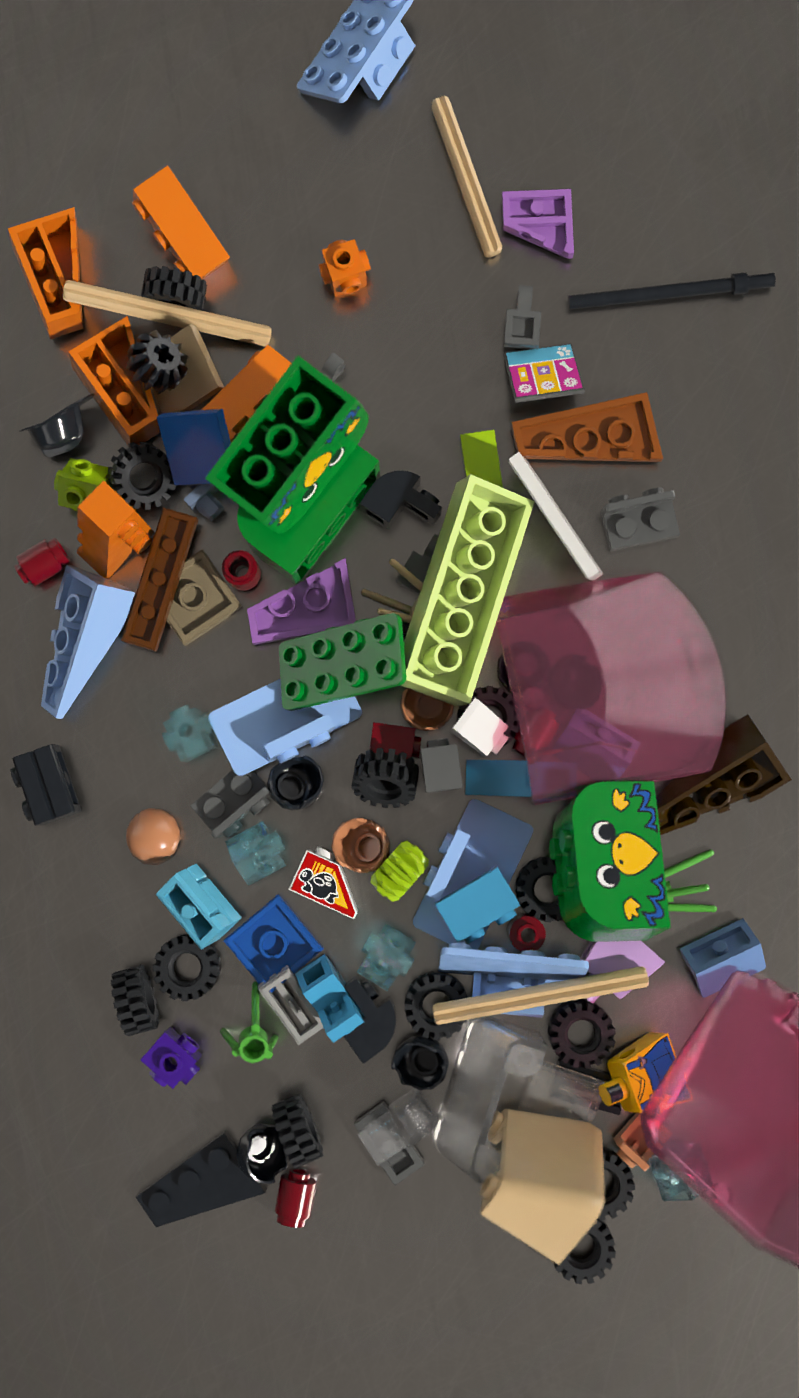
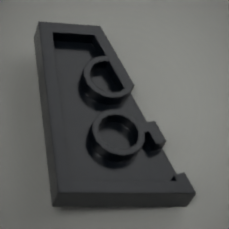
[136,1130,267,1227]

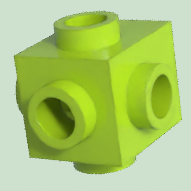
[54,458,111,511]

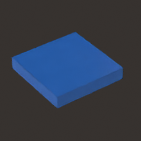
[157,409,231,485]
[223,894,324,992]

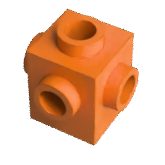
[318,239,371,297]

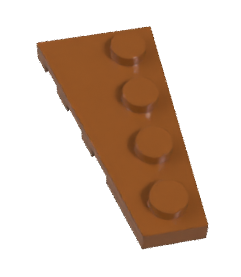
[511,392,663,462]

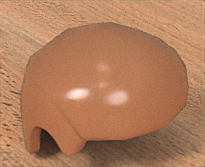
[400,688,454,731]
[126,808,180,865]
[331,818,390,873]

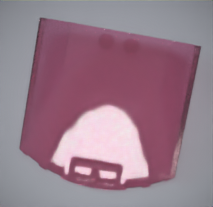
[496,572,726,805]
[640,971,799,1268]

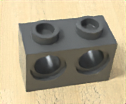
[420,738,463,793]

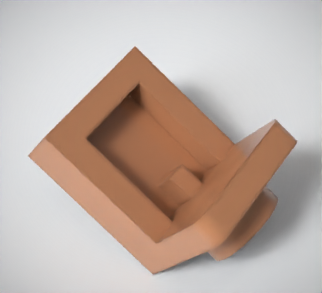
[613,1112,671,1172]

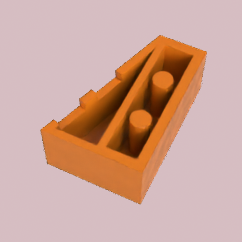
[132,165,230,280]
[7,207,83,340]
[68,316,160,446]
[201,345,292,443]

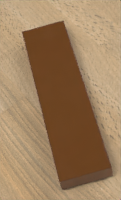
[121,507,198,652]

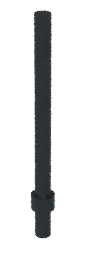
[568,272,776,310]

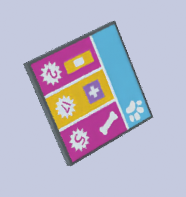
[504,343,585,403]

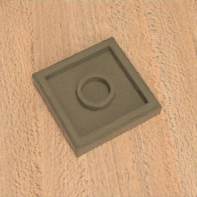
[167,549,243,646]

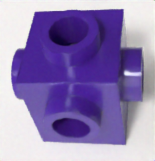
[140,1027,202,1089]

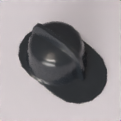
[19,394,95,458]

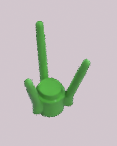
[664,849,717,912]
[220,981,278,1063]

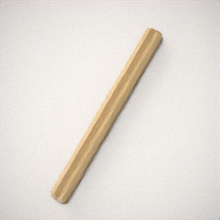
[63,280,271,346]
[432,966,649,1025]

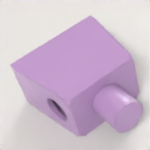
[580,941,665,1004]

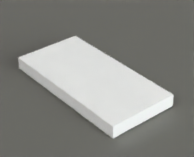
[509,452,603,581]

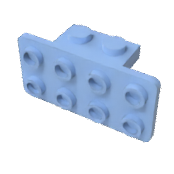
[297,0,415,103]
[208,679,362,776]
[413,799,533,950]
[438,943,589,1018]

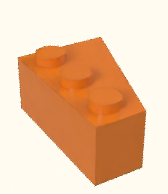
[77,480,155,579]

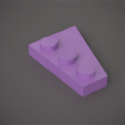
[247,558,356,645]

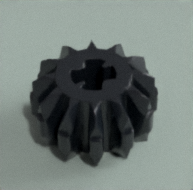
[126,330,188,395]

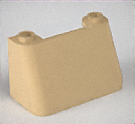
[479,1109,605,1265]

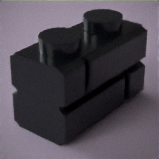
[10,744,82,826]

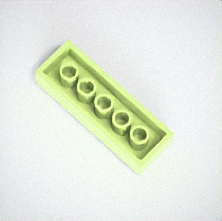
[401,474,535,706]

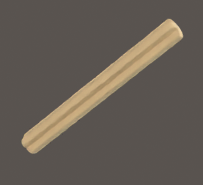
[431,96,502,257]

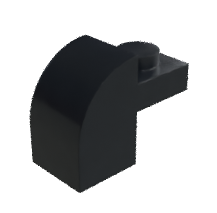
[360,471,442,530]
[344,974,396,1064]

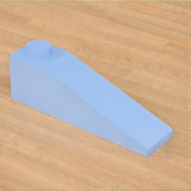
[41,565,135,719]

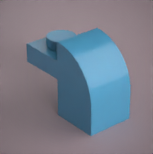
[295,954,364,1043]

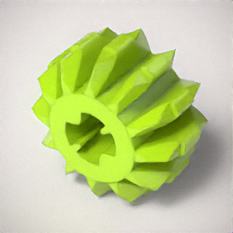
[370,841,429,902]

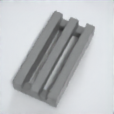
[258,965,323,1045]

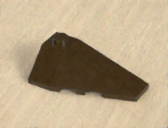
[656,714,792,835]

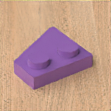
[501,189,574,259]

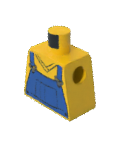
[599,1032,692,1113]

